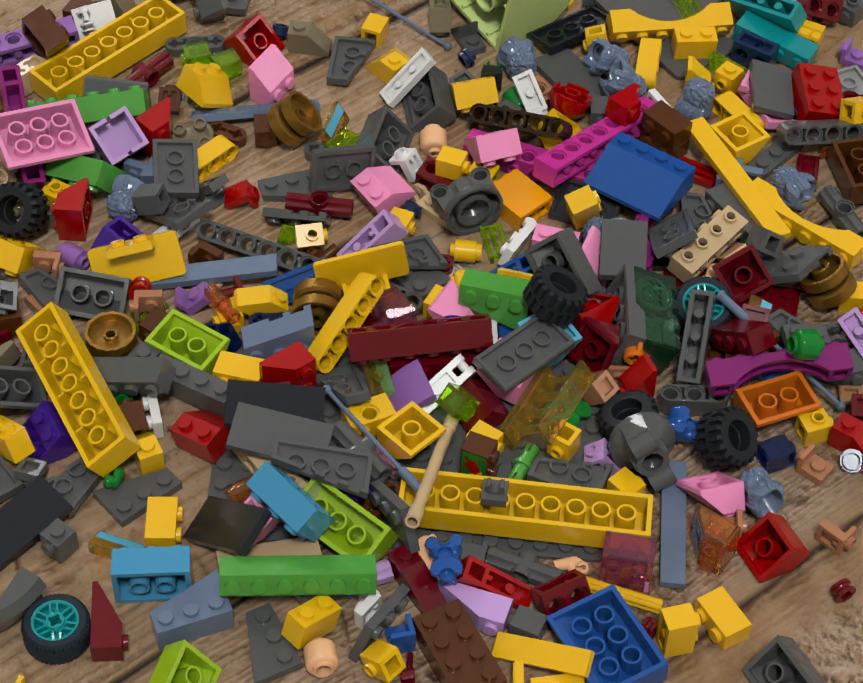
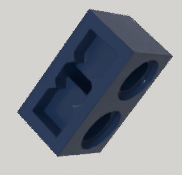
[730,29,780,67]

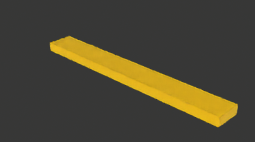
[690,117,791,239]

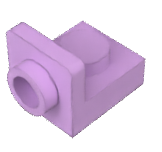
[584,438,620,476]

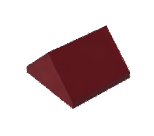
[711,243,775,305]
[568,316,619,374]
[447,377,513,433]

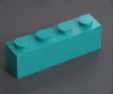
[724,0,807,33]
[732,10,820,69]

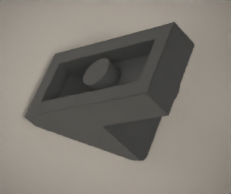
[451,21,486,55]
[196,174,229,210]

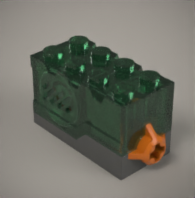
[605,263,682,376]

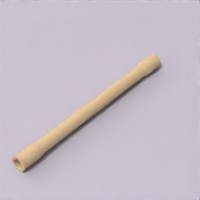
[405,413,459,529]

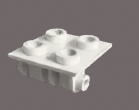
[71,0,116,40]

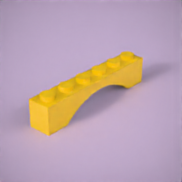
[606,2,734,43]
[753,177,863,270]

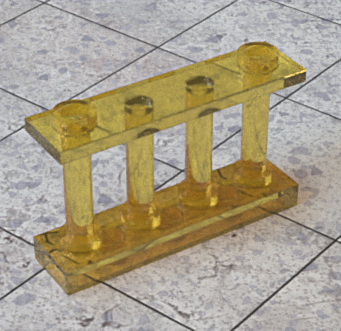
[498,360,595,449]

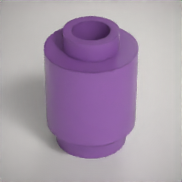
[57,242,90,270]

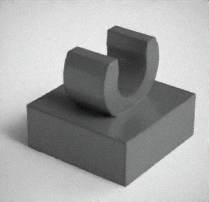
[14,457,47,487]
[481,478,509,508]

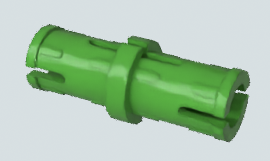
[507,443,540,480]

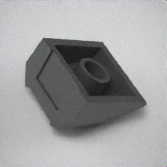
[0,566,47,632]

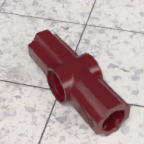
[124,50,174,88]
[285,190,354,218]

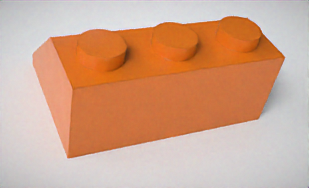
[732,371,822,428]

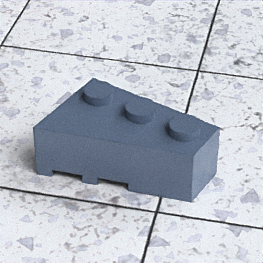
[241,304,315,359]
[150,569,234,650]

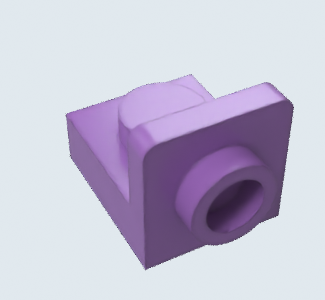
[838,37,863,71]
[174,281,211,315]

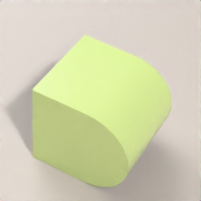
[450,0,571,53]

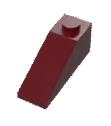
[388,544,447,614]
[90,581,129,662]

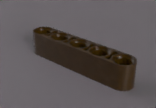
[469,103,573,141]

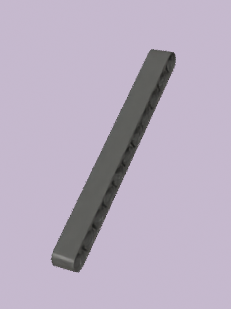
[196,219,425,315]

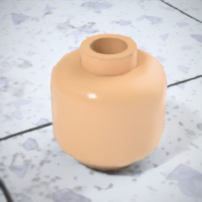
[419,124,448,158]
[303,637,339,678]

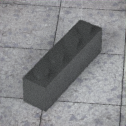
[705,182,756,243]
[676,289,716,385]
[158,353,228,418]
[92,357,176,396]

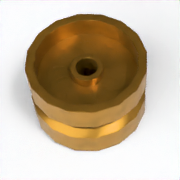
[267,91,322,147]
[799,252,857,309]
[291,277,344,335]
[84,311,138,357]

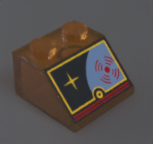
[689,502,741,576]

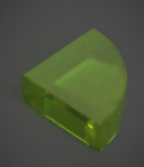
[277,224,295,246]

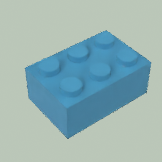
[246,461,335,542]
[111,545,193,603]

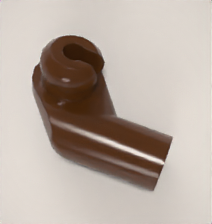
[306,243,340,263]

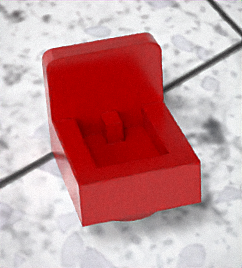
[224,179,260,210]

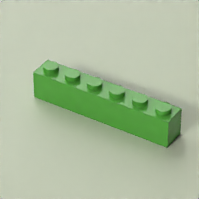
[26,85,150,125]
[219,555,377,596]

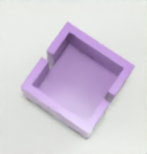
[87,106,149,166]

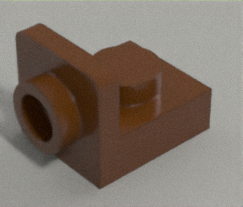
[158,84,182,114]
[188,240,224,264]

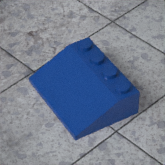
[583,132,696,222]
[546,584,668,683]

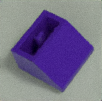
[90,215,144,249]
[22,400,77,465]

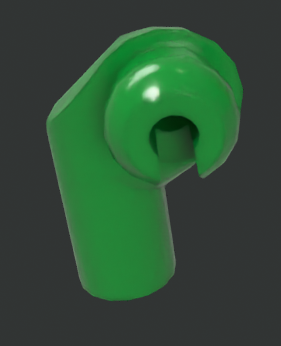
[103,466,125,489]

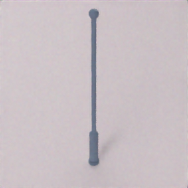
[370,0,452,50]
[716,290,846,411]
[323,385,420,493]

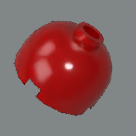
[549,82,593,120]

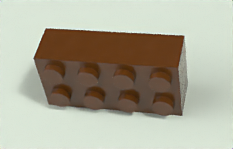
[412,599,507,683]

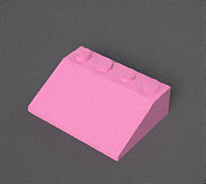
[0,99,95,170]

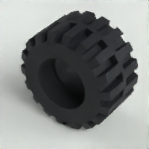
[0,182,50,239]
[523,264,589,326]
[597,390,660,442]
[695,406,759,472]

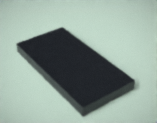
[527,5,608,55]
[224,379,326,427]
[0,475,74,571]
[183,496,272,556]

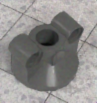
[430,166,503,235]
[608,412,677,492]

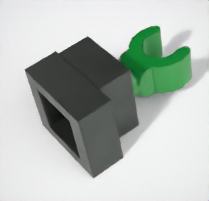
[481,61,503,90]

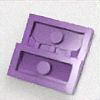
[380,359,437,412]

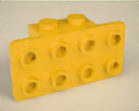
[87,230,187,282]
[313,241,410,299]

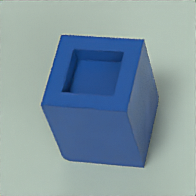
[385,613,416,654]

